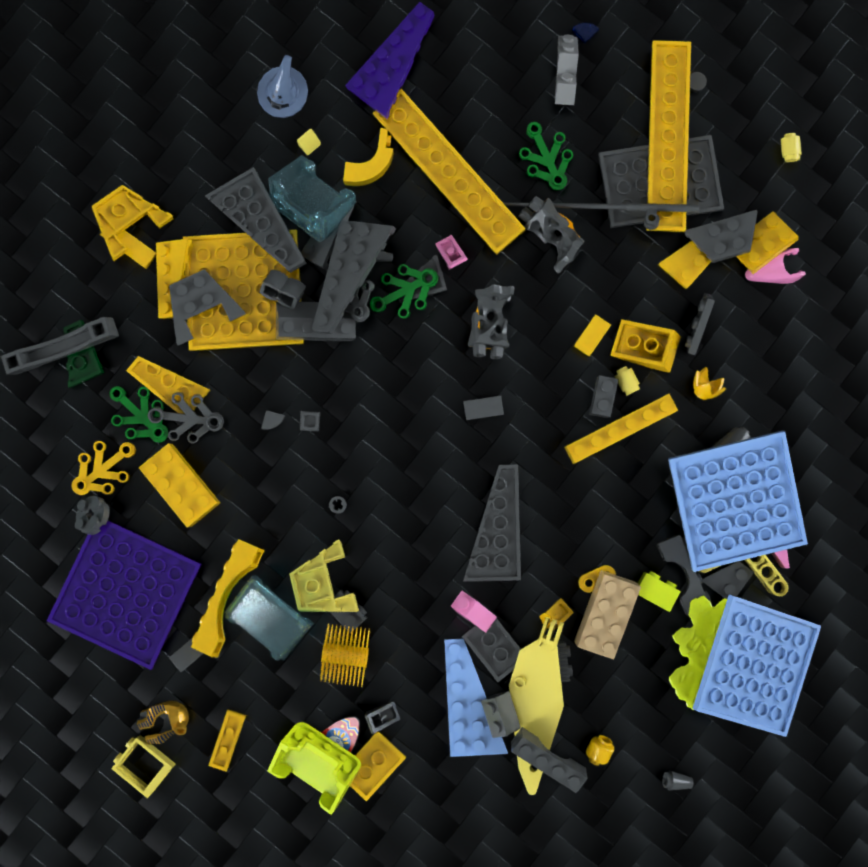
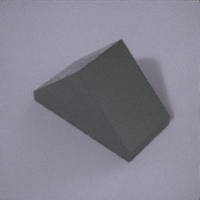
[365,701,401,734]

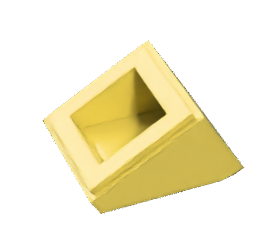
[297,129,321,155]

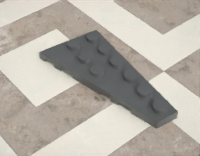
[463,464,521,581]

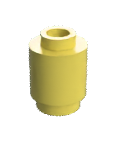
[780,133,802,162]
[615,366,640,396]

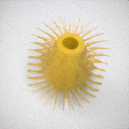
[320,623,370,687]

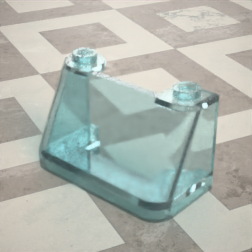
[268,155,356,242]
[225,575,314,661]

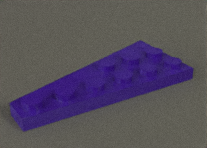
[345,2,435,119]

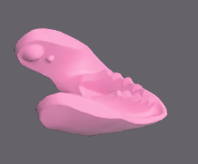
[745,248,806,284]

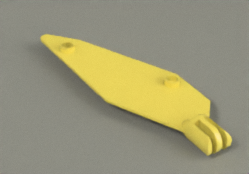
[509,617,564,795]

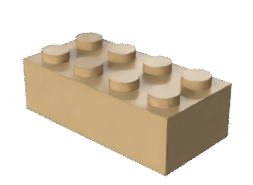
[574,570,641,660]

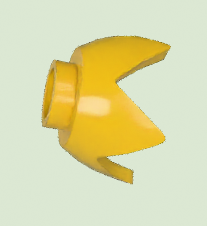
[693,367,726,400]

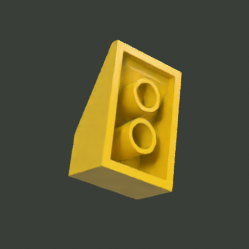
[611,319,681,373]

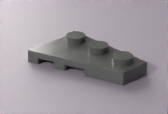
[685,293,715,355]

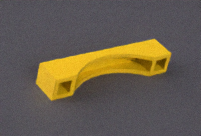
[564,394,678,464]
[191,539,264,657]

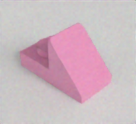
[435,235,468,270]

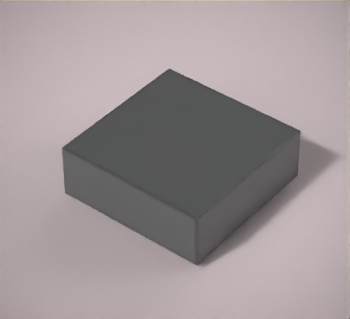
[300,411,320,432]

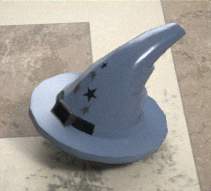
[257,55,308,118]

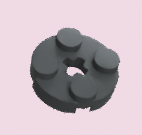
[75,496,109,535]

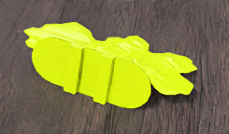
[669,596,727,710]

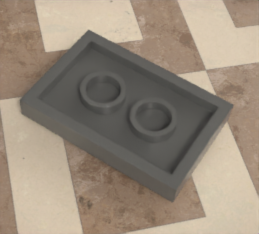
[462,618,521,682]

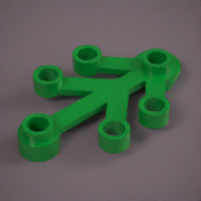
[519,122,573,191]
[370,264,438,319]
[110,386,169,443]

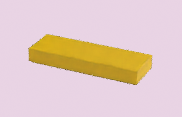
[100,230,156,269]
[208,709,246,772]

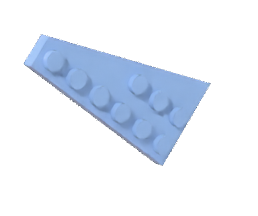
[444,638,508,757]

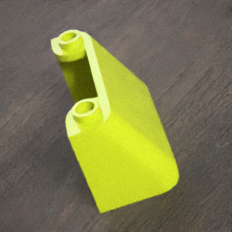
[267,722,361,815]

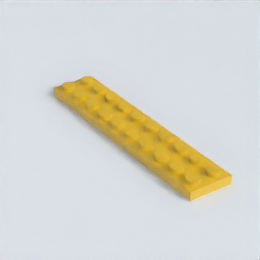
[646,40,691,232]
[373,88,526,255]

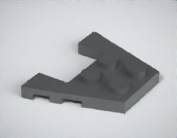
[169,269,246,346]

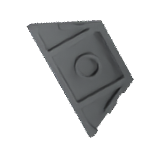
[685,210,758,263]

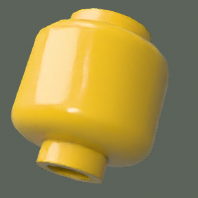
[586,735,615,766]

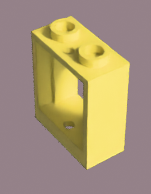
[111,735,176,798]

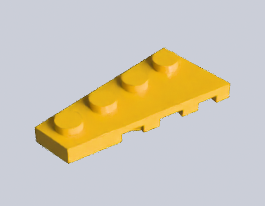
[156,238,192,319]
[658,241,711,289]
[126,356,210,414]

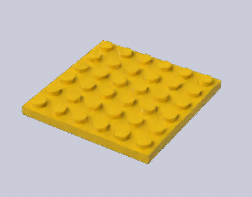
[183,229,304,351]

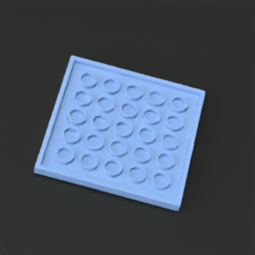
[668,430,808,572]
[692,595,821,737]

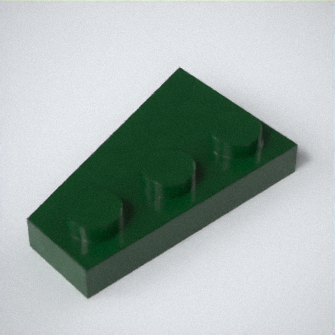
[63,320,104,388]

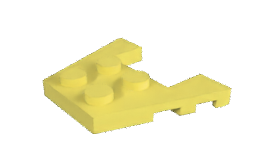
[289,540,359,612]

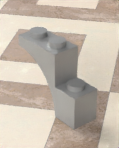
[555,34,579,105]

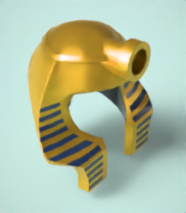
[137,700,189,744]

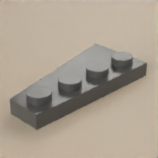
[301,192,356,270]

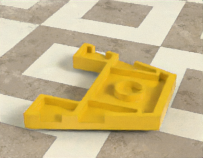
[92,185,173,261]

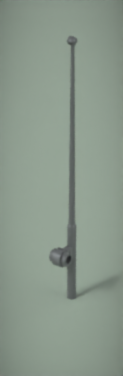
[503,202,699,230]

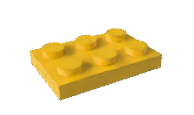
[736,212,799,274]
[350,731,406,801]

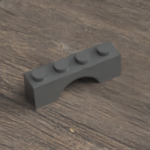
[656,534,711,616]
[511,727,588,793]

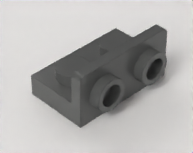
[330,589,367,634]

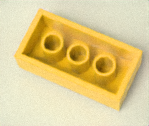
[139,443,220,528]

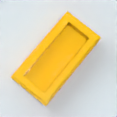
[574,314,611,357]

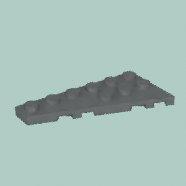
[205,167,307,273]
[312,220,396,334]

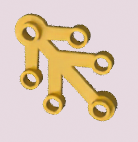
[72,441,136,495]

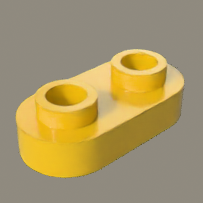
[578,565,616,593]

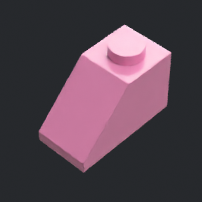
[451,591,497,633]

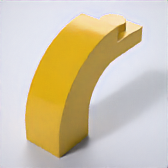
[343,128,394,186]

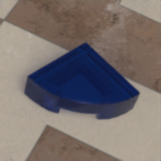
[572,23,599,43]

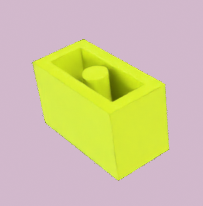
[638,571,681,612]

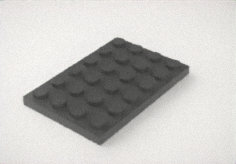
[598,135,724,228]

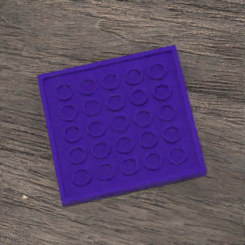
[47,520,202,670]

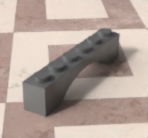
[1,317,119,375]

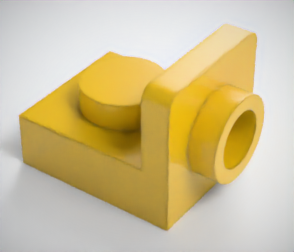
[539,598,574,629]

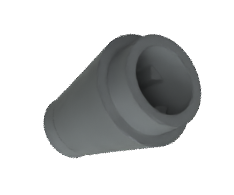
[663,771,693,791]

